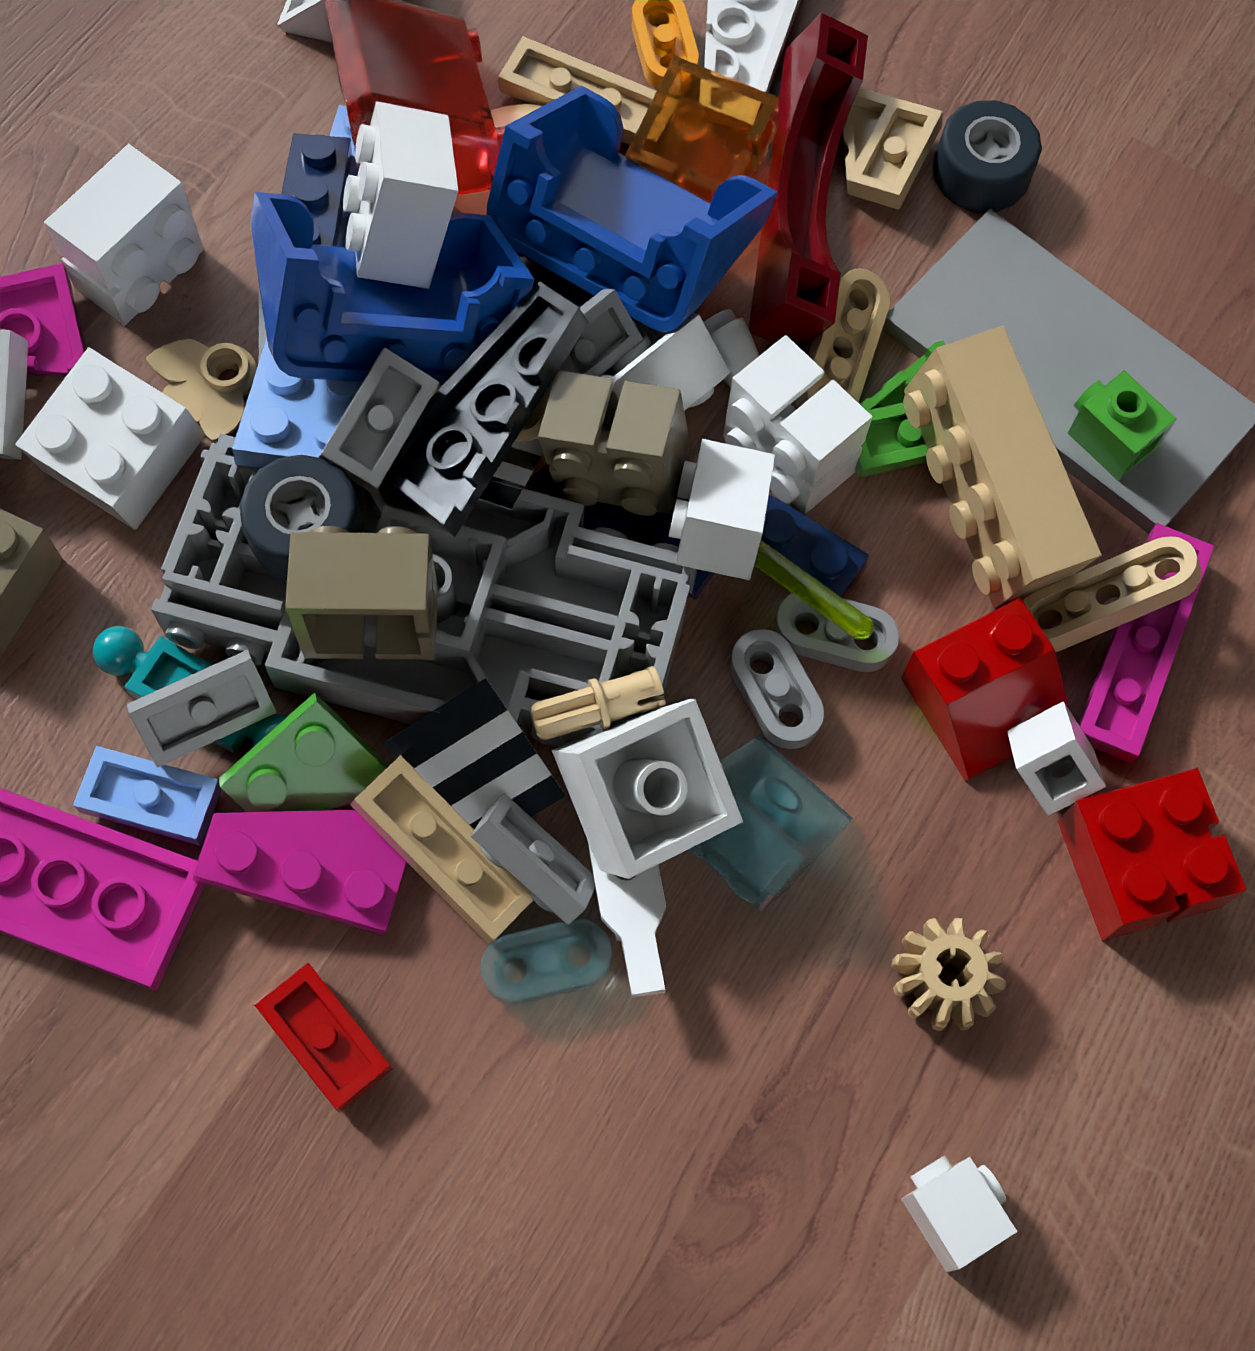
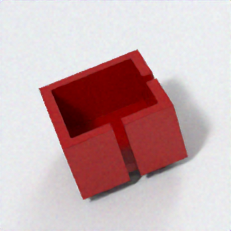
[1057,768,1247,941]

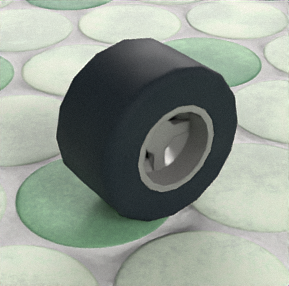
[933,100,1042,213]
[239,454,363,580]

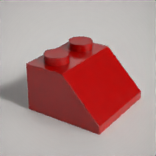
[901,597,1070,782]

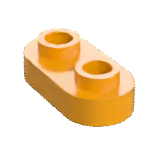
[631,0,699,92]

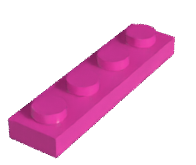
[1078,523,1214,764]

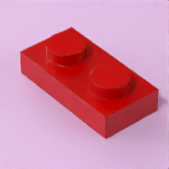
[254,963,393,1113]

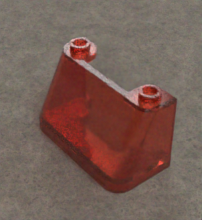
[324,0,505,195]

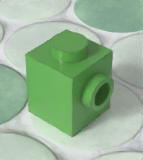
[1068,370,1177,481]

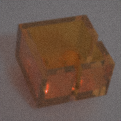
[626,55,779,204]

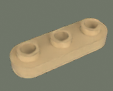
[796,268,890,408]
[1023,537,1202,652]

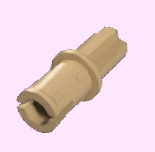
[531,666,666,740]

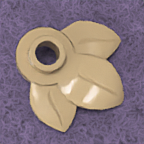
[146,339,257,442]

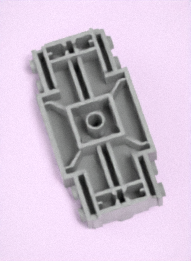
[151,433,697,747]

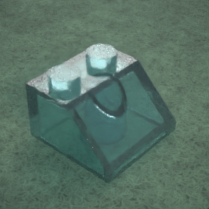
[688,735,853,912]

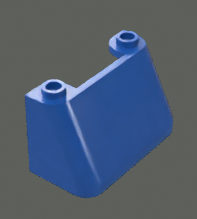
[486,86,778,332]
[251,192,534,386]

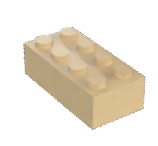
[903,325,1102,609]

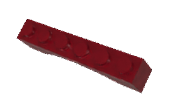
[749,12,868,349]

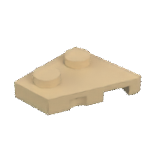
[843,88,943,210]

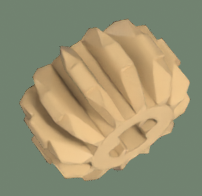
[891,918,1006,1031]

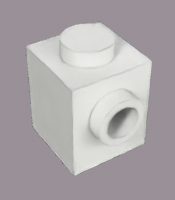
[1007,701,1106,816]
[901,1155,1018,1272]

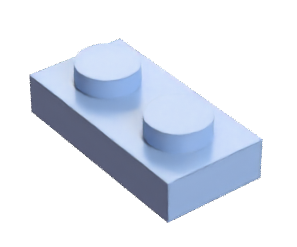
[73,746,222,846]

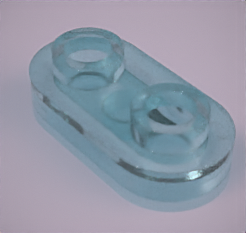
[480,919,612,1005]

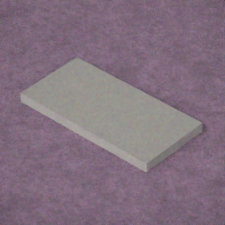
[882,209,1255,534]

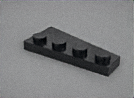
[383,282,589,537]

